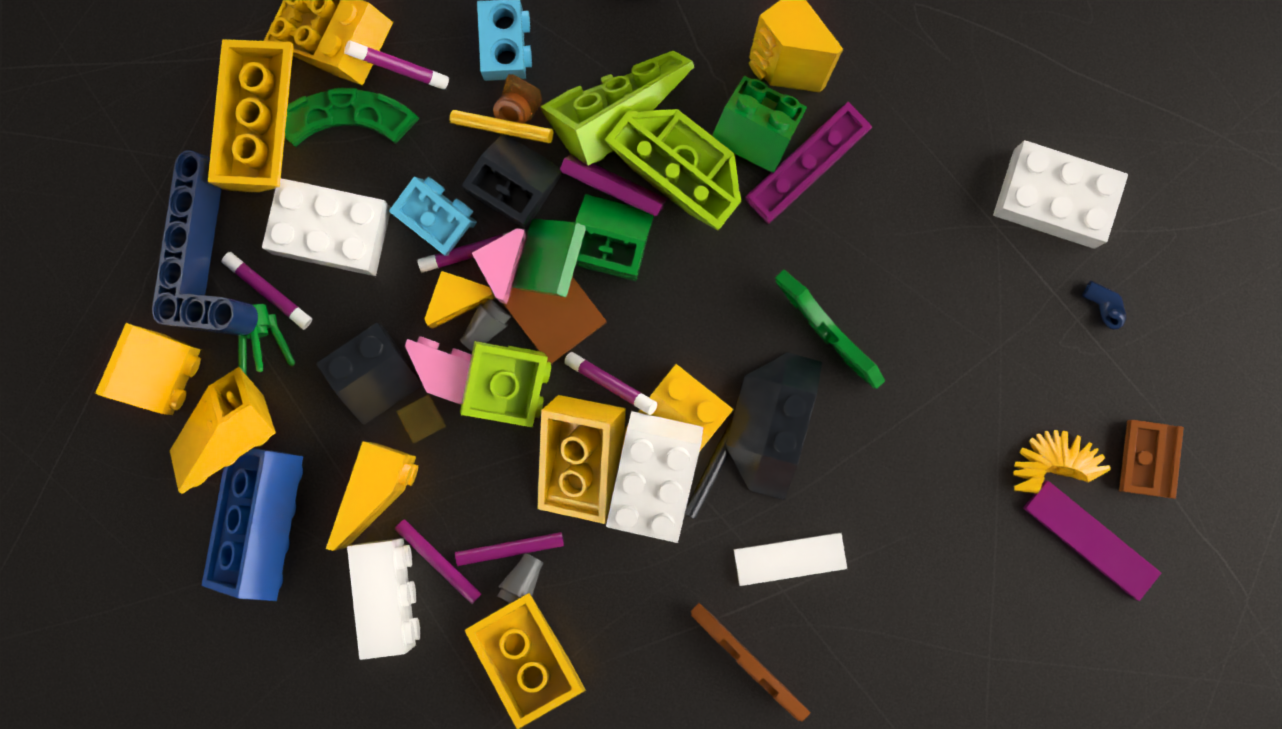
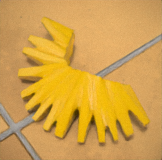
[1013,430,1111,493]

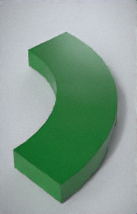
[285,88,419,147]
[775,270,885,389]

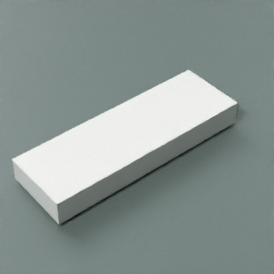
[733,532,847,586]

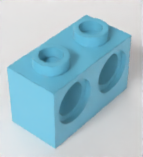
[477,0,532,81]

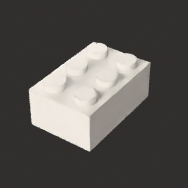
[993,140,1128,249]
[262,178,391,276]
[606,411,703,543]
[347,538,420,660]

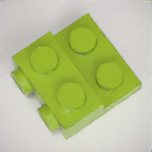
[460,341,551,427]

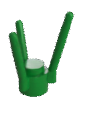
[238,304,295,375]

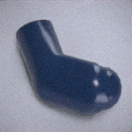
[1083,281,1126,330]

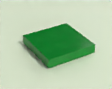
[513,219,586,297]

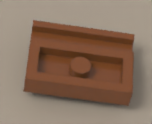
[1119,420,1184,499]

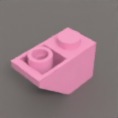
[405,336,472,405]

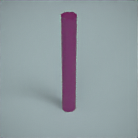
[394,519,482,604]
[455,532,564,566]

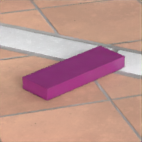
[560,154,667,216]

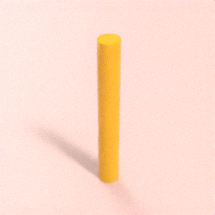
[450,110,554,143]

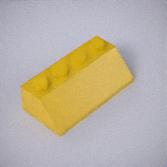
[749,0,843,92]
[208,39,294,192]

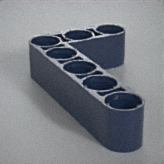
[152,150,258,335]

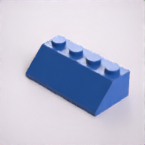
[202,448,303,601]

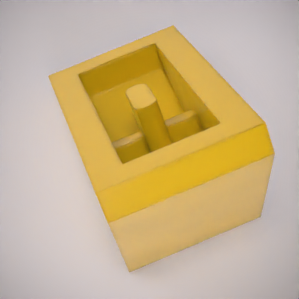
[424,271,496,329]

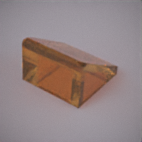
[502,74,542,121]

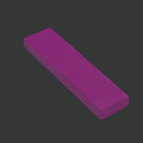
[744,101,872,225]
[1023,480,1162,601]

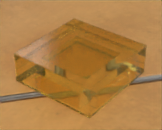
[397,394,447,443]

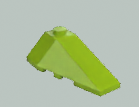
[541,51,694,166]

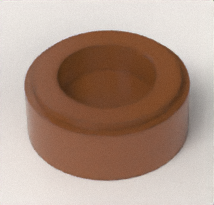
[493,92,531,124]

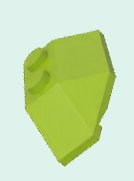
[605,109,741,230]

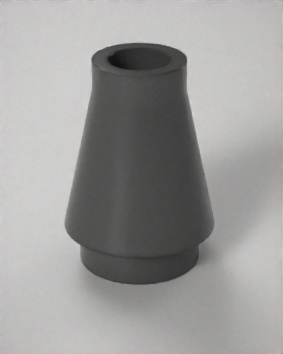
[460,299,511,351]
[497,553,544,604]

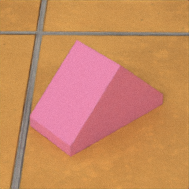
[472,228,527,304]

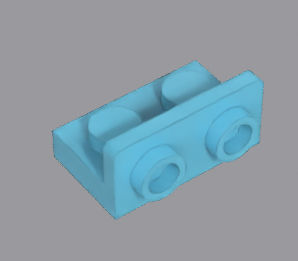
[389,177,477,256]

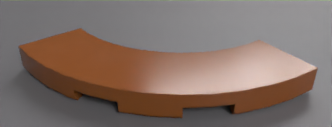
[691,603,811,722]

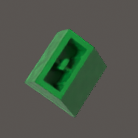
[712,76,807,173]
[575,194,654,281]

